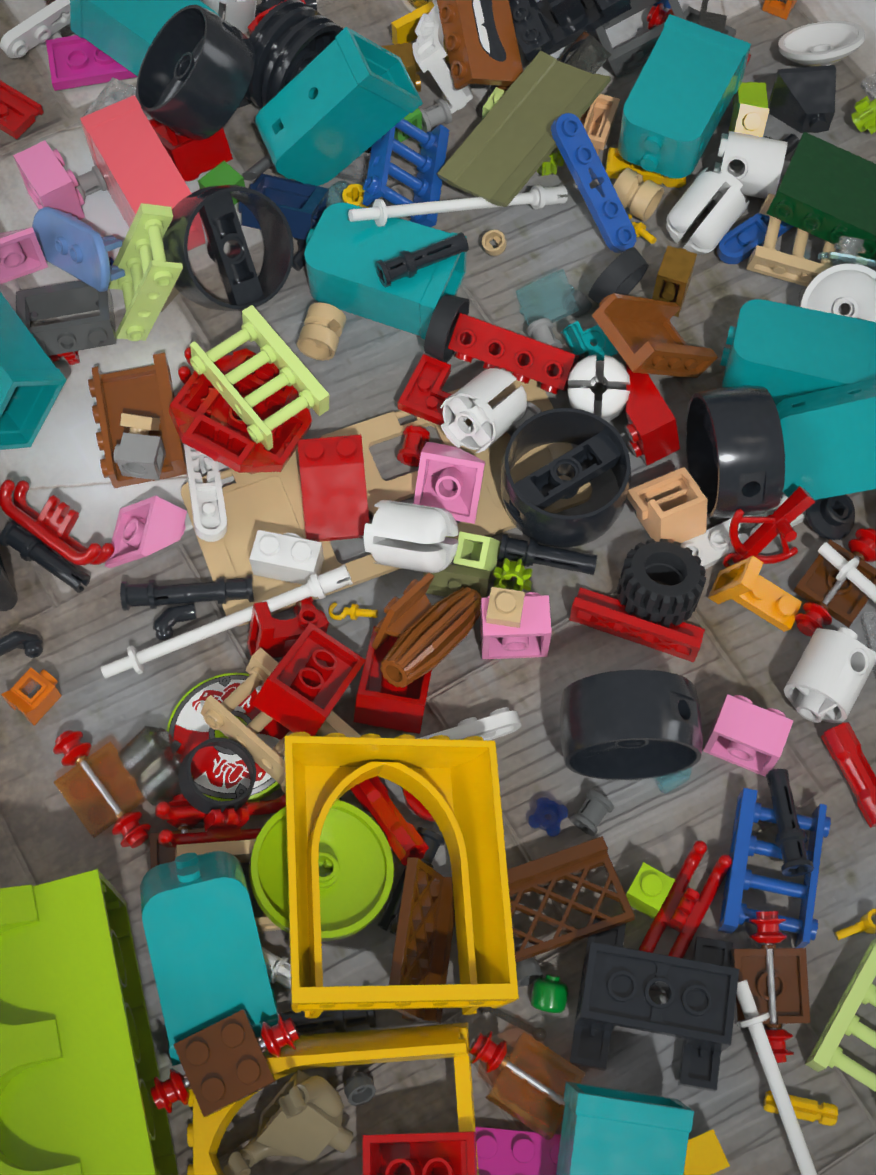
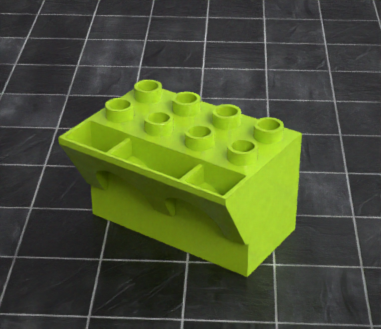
[0,869,179,1175]

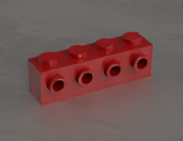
[448,313,579,394]

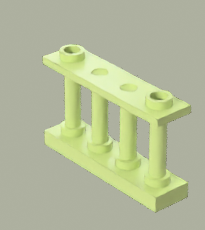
[109,203,183,341]
[189,305,330,451]
[805,938,876,1092]

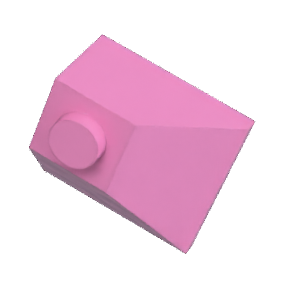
[0,227,48,284]
[413,442,485,524]
[105,496,187,568]

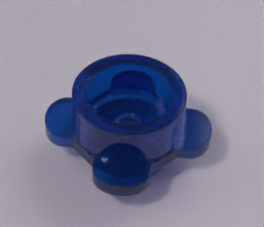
[528,797,568,837]

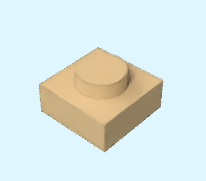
[120,413,160,435]
[486,587,525,628]

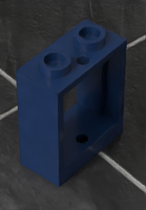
[238,173,329,240]

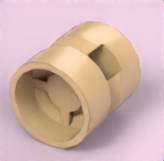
[613,168,664,222]
[297,302,346,361]

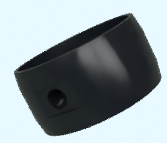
[136,5,255,140]
[163,185,294,311]
[686,385,785,518]
[500,408,631,547]
[560,669,703,780]

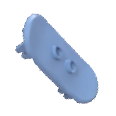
[32,207,125,292]

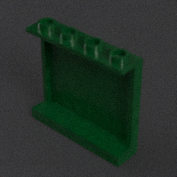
[766,132,876,263]

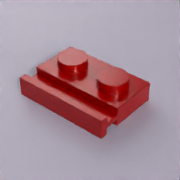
[0,80,44,139]

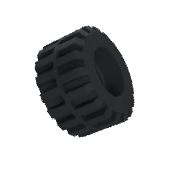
[617,539,706,627]

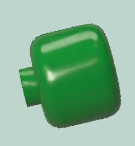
[531,974,568,1013]

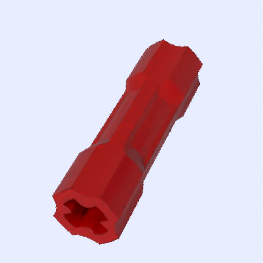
[821,722,876,828]
[350,776,429,866]

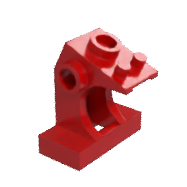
[247,596,329,658]

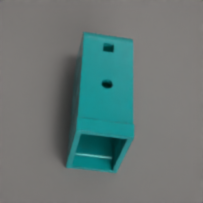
[70,0,220,76]
[618,14,751,179]
[255,27,423,186]
[304,203,467,339]
[0,292,67,450]
[720,299,876,405]
[776,378,876,500]
[140,851,279,1066]
[556,1081,694,1175]

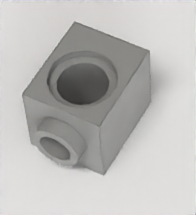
[114,432,166,480]

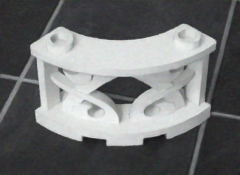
[412,0,473,114]

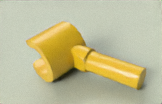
[834,909,876,940]

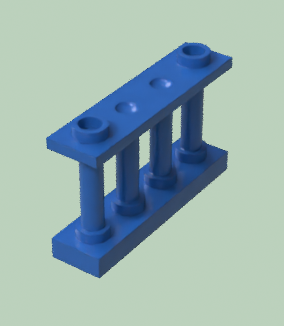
[362,118,449,227]
[718,788,831,948]

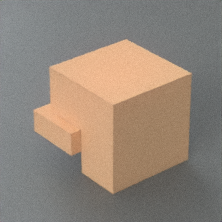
[580,94,620,156]
[627,467,708,544]

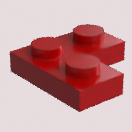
[398,354,452,426]

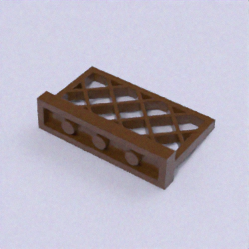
[507,836,635,963]
[389,857,455,1024]

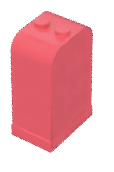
[80,95,206,251]

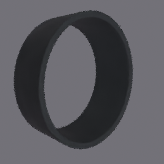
[588,247,649,304]
[424,294,470,363]
[178,738,256,814]

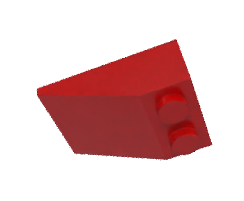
[149,119,233,181]
[625,364,680,466]
[298,434,369,542]
[252,623,366,736]
[354,626,432,734]
[363,1131,477,1175]

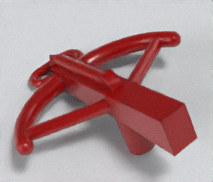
[723,486,816,568]

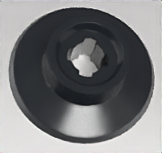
[805,494,855,540]

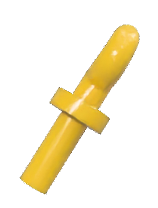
[628,214,657,244]
[329,603,378,620]

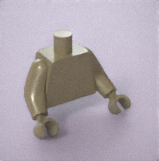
[223,1069,353,1175]

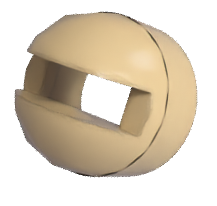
[482,230,506,256]

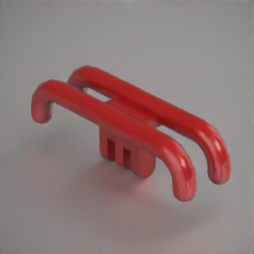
[0,479,115,565]
[155,795,286,848]
[638,840,732,958]

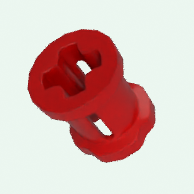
[397,425,430,467]

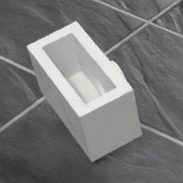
[249,530,324,585]

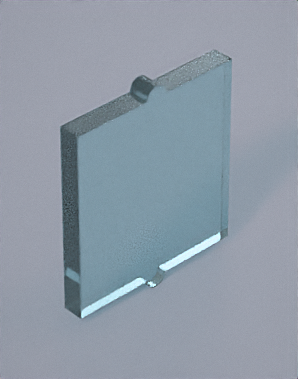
[817,252,876,269]
[516,269,579,326]

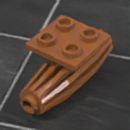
[372,572,482,688]

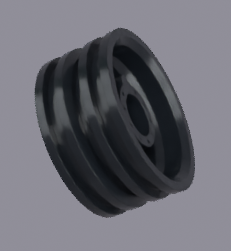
[244,0,343,109]

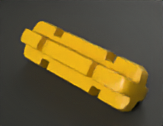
[763,1090,838,1126]

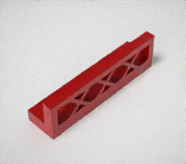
[569,587,705,662]

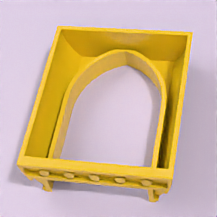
[284,732,519,1018]
[187,1022,479,1175]

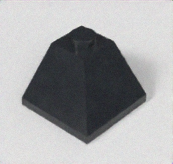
[768,65,836,133]

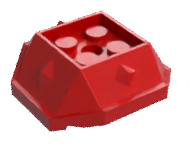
[169,348,312,474]

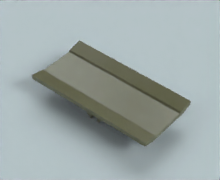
[437,51,611,207]

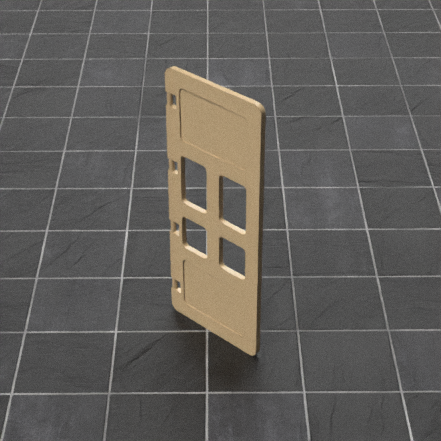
[181,371,592,626]

